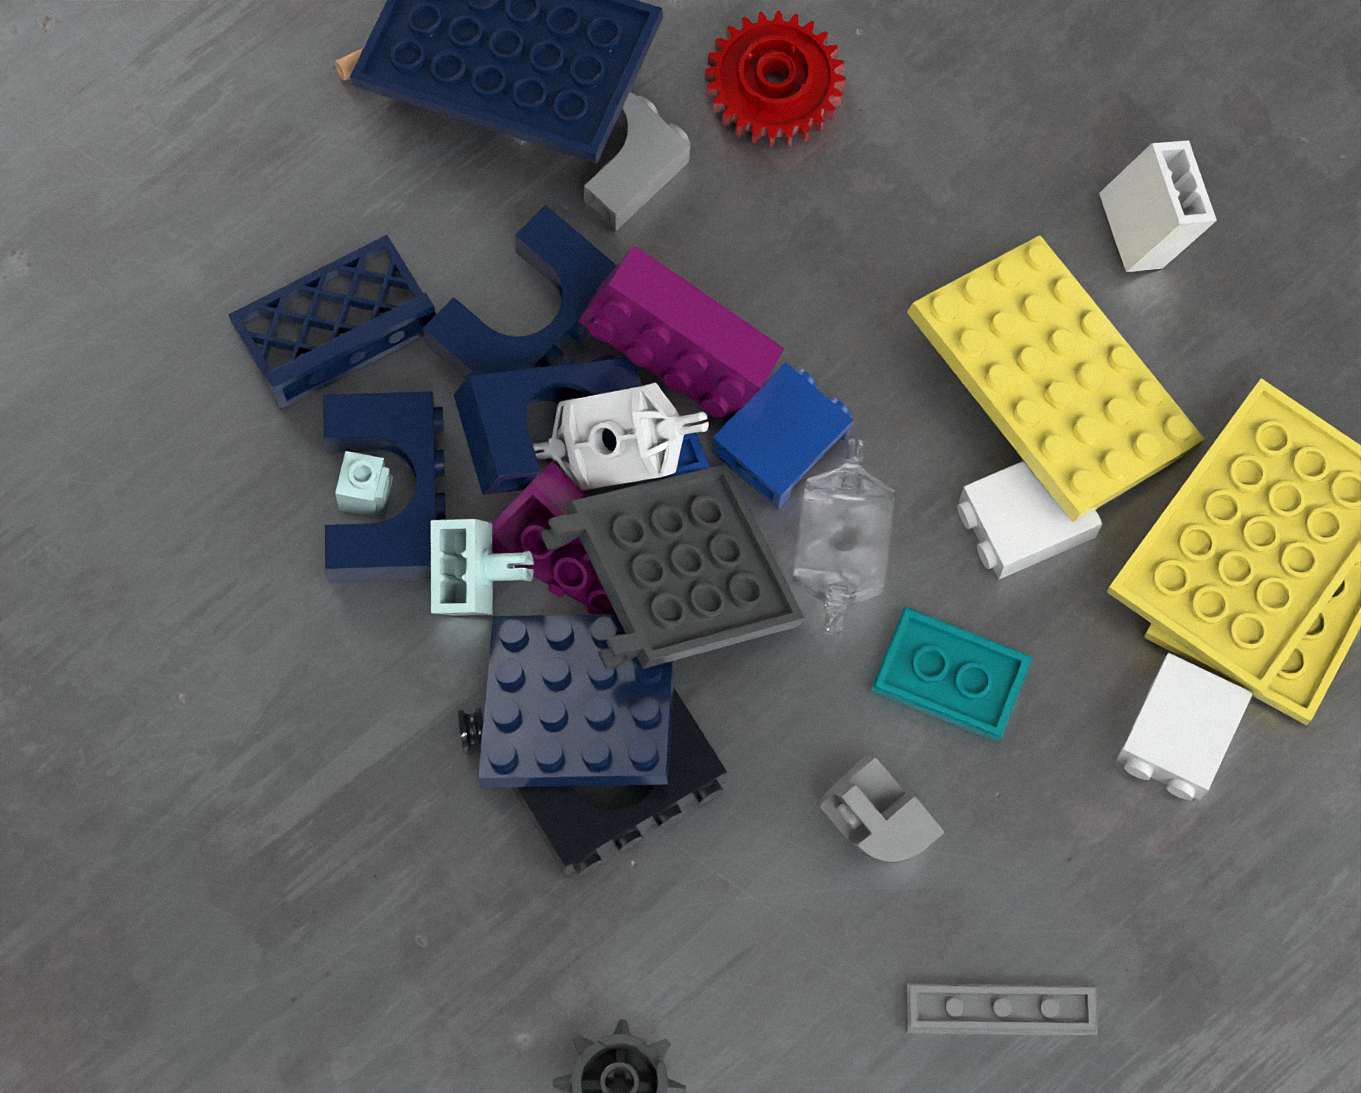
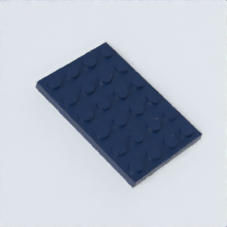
[350,0,663,164]

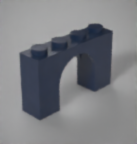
[423,205,616,379]
[454,355,642,495]
[323,391,446,582]

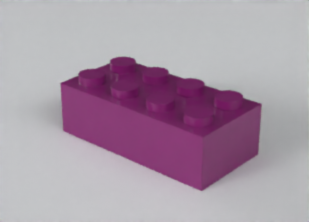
[578,245,785,423]

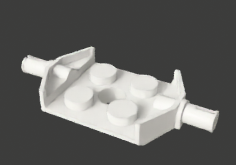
[532,382,709,490]

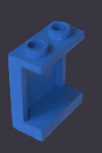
[711,362,853,510]

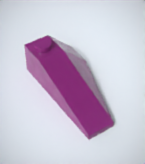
[492,462,615,614]

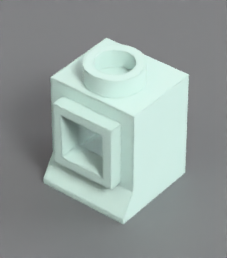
[335,451,393,519]

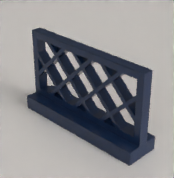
[228,235,436,409]

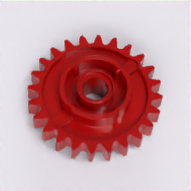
[705,11,846,147]

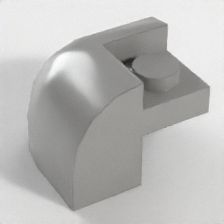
[819,755,945,862]

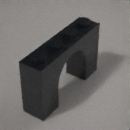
[511,688,727,877]

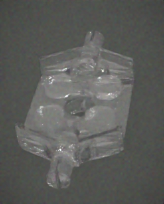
[793,439,897,635]

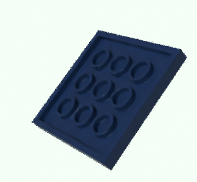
[478,613,676,788]

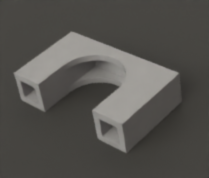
[512,90,690,232]

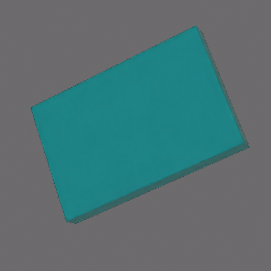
[870,606,1033,743]

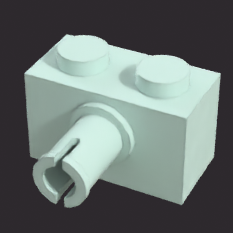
[431,519,534,616]

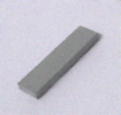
[906,983,1098,1036]

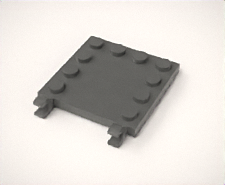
[541,464,805,669]

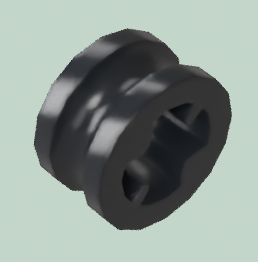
[458,707,483,751]

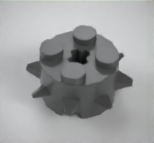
[553,1019,686,1093]

